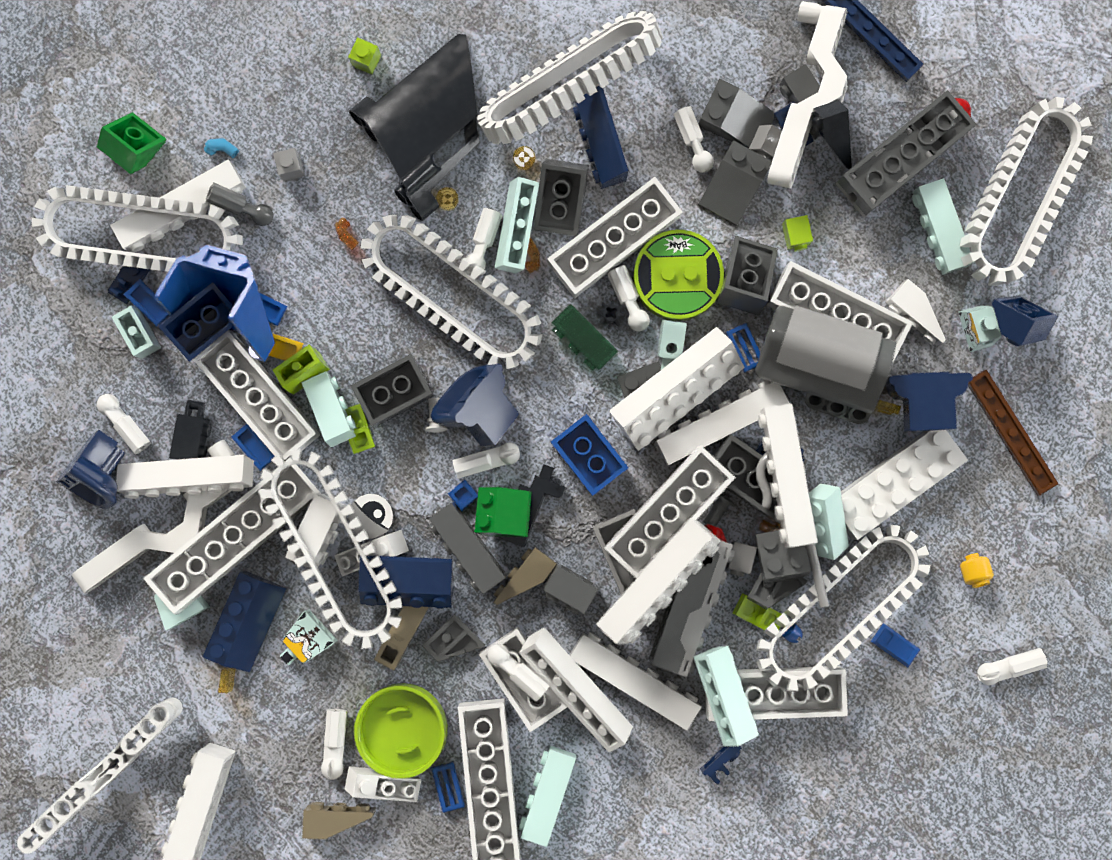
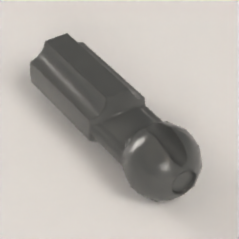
[206,182,274,226]

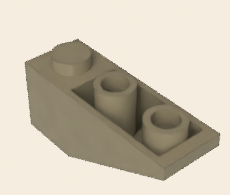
[494,547,557,605]
[374,606,429,670]
[302,802,376,839]

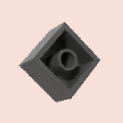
[754,530,811,584]

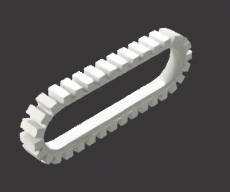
[477,11,663,144]

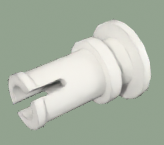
[425,398,448,433]

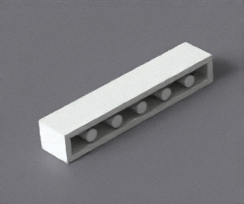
[110,159,247,252]
[655,380,790,466]
[758,404,818,547]
[116,455,254,499]
[519,627,633,752]
[570,632,701,730]

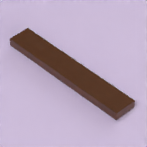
[968,369,1059,496]

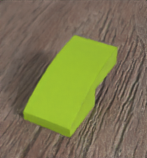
[345,404,375,454]
[732,593,782,630]

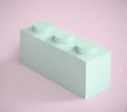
[302,371,356,447]
[809,483,849,560]

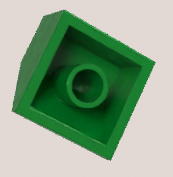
[96,112,166,174]
[474,487,532,537]

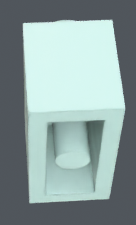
[112,306,161,359]

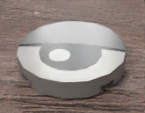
[348,494,394,539]

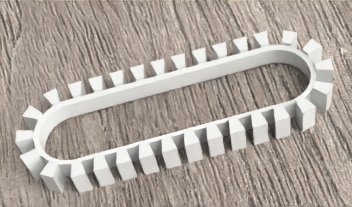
[960,97,1093,286]
[32,185,243,272]
[361,215,542,369]
[259,449,402,648]
[756,525,930,693]

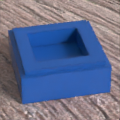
[448,480,478,511]

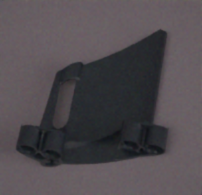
[349,34,479,221]

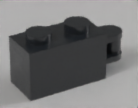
[169,400,212,460]

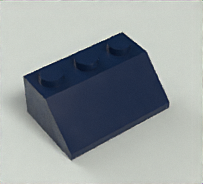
[158,282,234,362]
[992,295,1059,347]

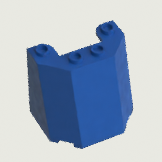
[154,245,275,362]

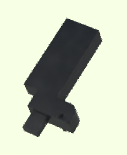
[499,464,567,547]

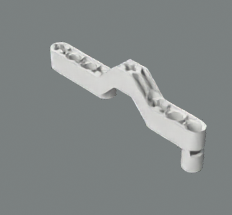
[767,1,847,188]
[72,440,235,594]
[17,698,183,854]

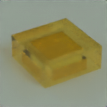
[874,400,901,416]
[218,667,236,694]

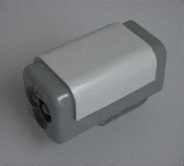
[755,305,897,424]

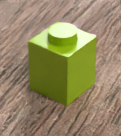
[348,37,381,75]
[782,215,813,252]

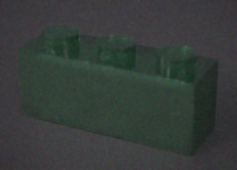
[551,303,618,372]

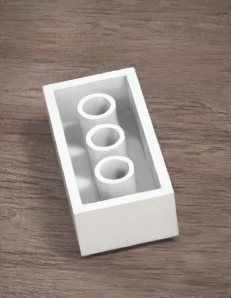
[479,627,567,732]

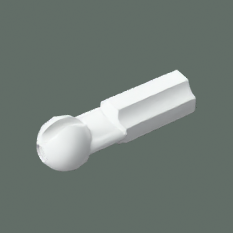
[673,106,714,173]
[466,208,503,273]
[607,265,650,332]
[96,394,151,454]
[452,442,520,479]
[487,644,549,702]
[977,648,1048,685]
[321,709,348,779]

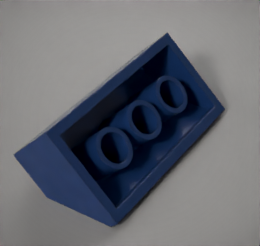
[572,86,629,189]
[359,555,454,609]
[202,571,287,672]

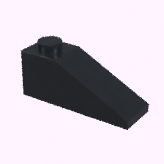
[812,100,852,169]

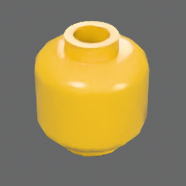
[960,553,994,588]

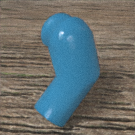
[204,138,239,158]

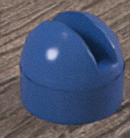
[782,623,803,643]

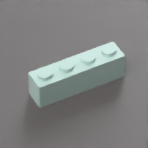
[494,177,539,274]
[912,178,975,275]
[694,646,759,746]
[518,745,576,847]

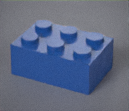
[551,414,629,496]

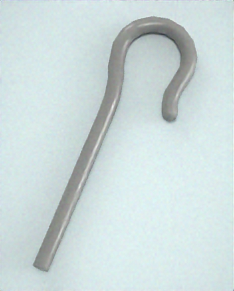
[756,452,829,607]

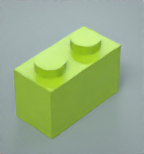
[273,344,330,395]

